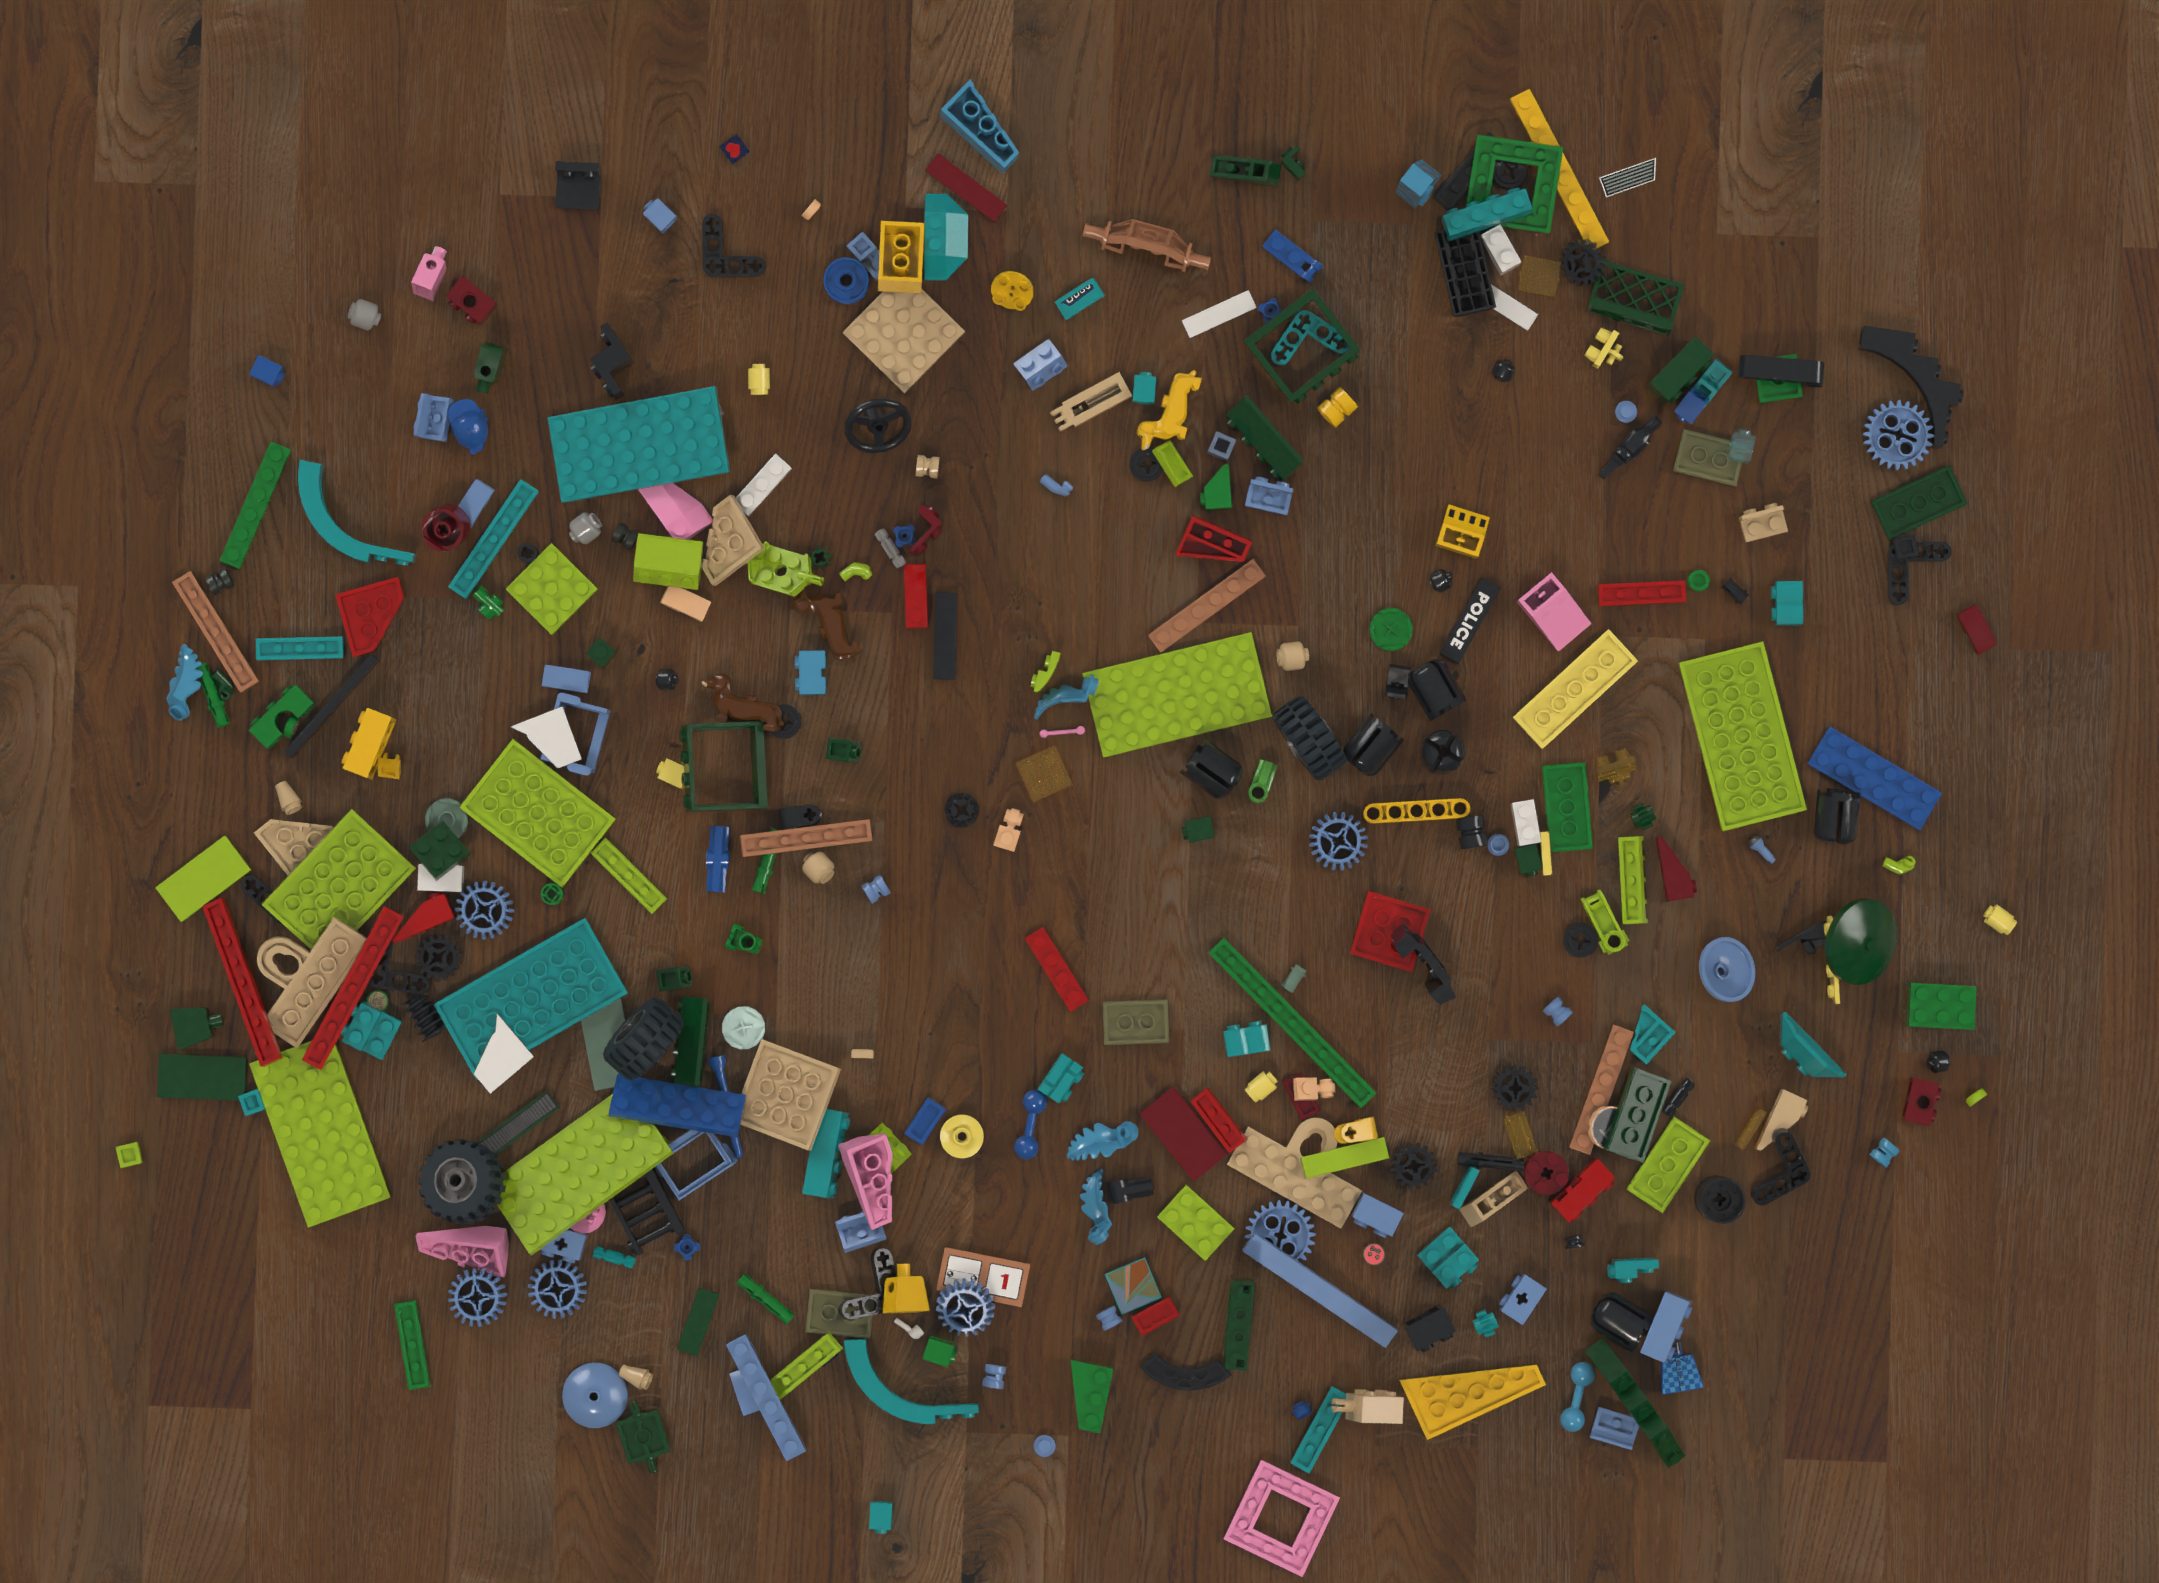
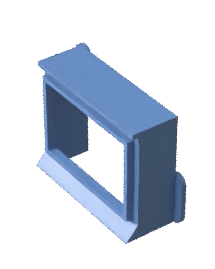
[541,693,611,776]
[654,1130,737,1200]

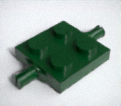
[616,1400,671,1474]

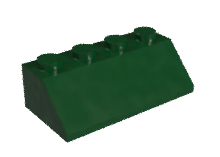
[1226,395,1304,482]
[671,996,710,1086]

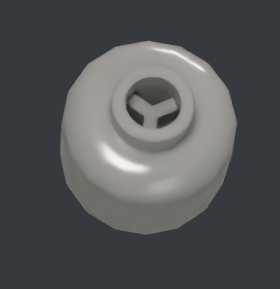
[347,299,381,330]
[569,512,602,544]

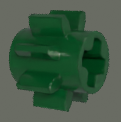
[808,545,833,572]
[1630,803,1656,831]

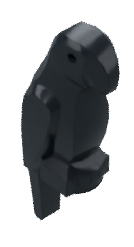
[1598,416,1662,480]
[1775,920,1827,956]

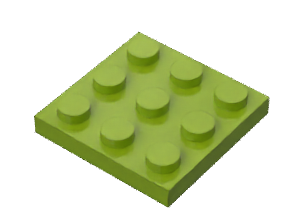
[506,543,598,635]

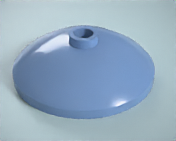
[1699,937,1755,1002]
[562,1362,628,1428]

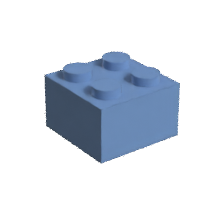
[1351,1192,1404,1238]

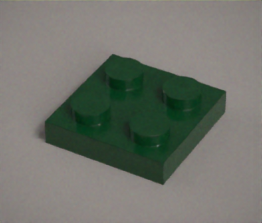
[409,821,470,881]

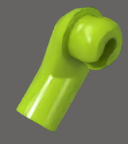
[839,562,872,581]
[1882,856,1916,875]

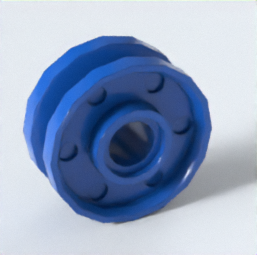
[823,257,870,305]

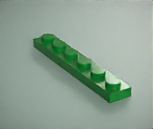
[219,441,292,570]

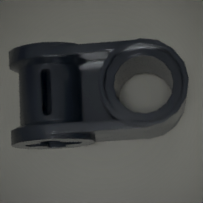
[779,805,822,830]

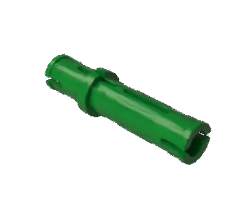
[196,663,230,728]
[751,828,779,894]
[736,1273,795,1325]

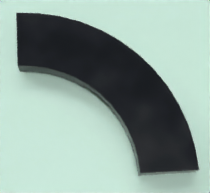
[1139,1353,1232,1391]

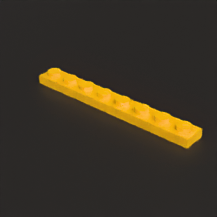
[1510,89,1609,249]

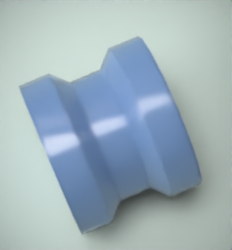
[1096,1305,1123,1331]

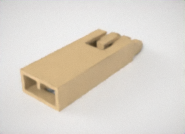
[1050,372,1132,432]

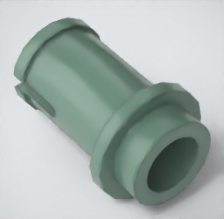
[1281,964,1307,993]

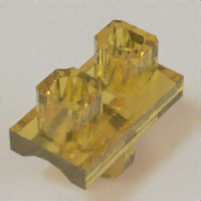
[1596,749,1636,787]

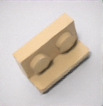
[1739,503,1788,543]

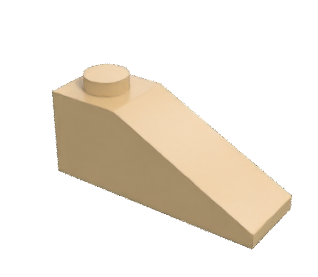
[1754,1089,1808,1151]
[1459,1171,1528,1227]

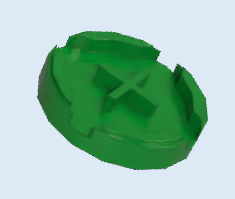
[1369,608,1413,651]

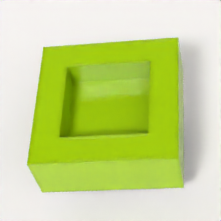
[116,1142,143,1168]

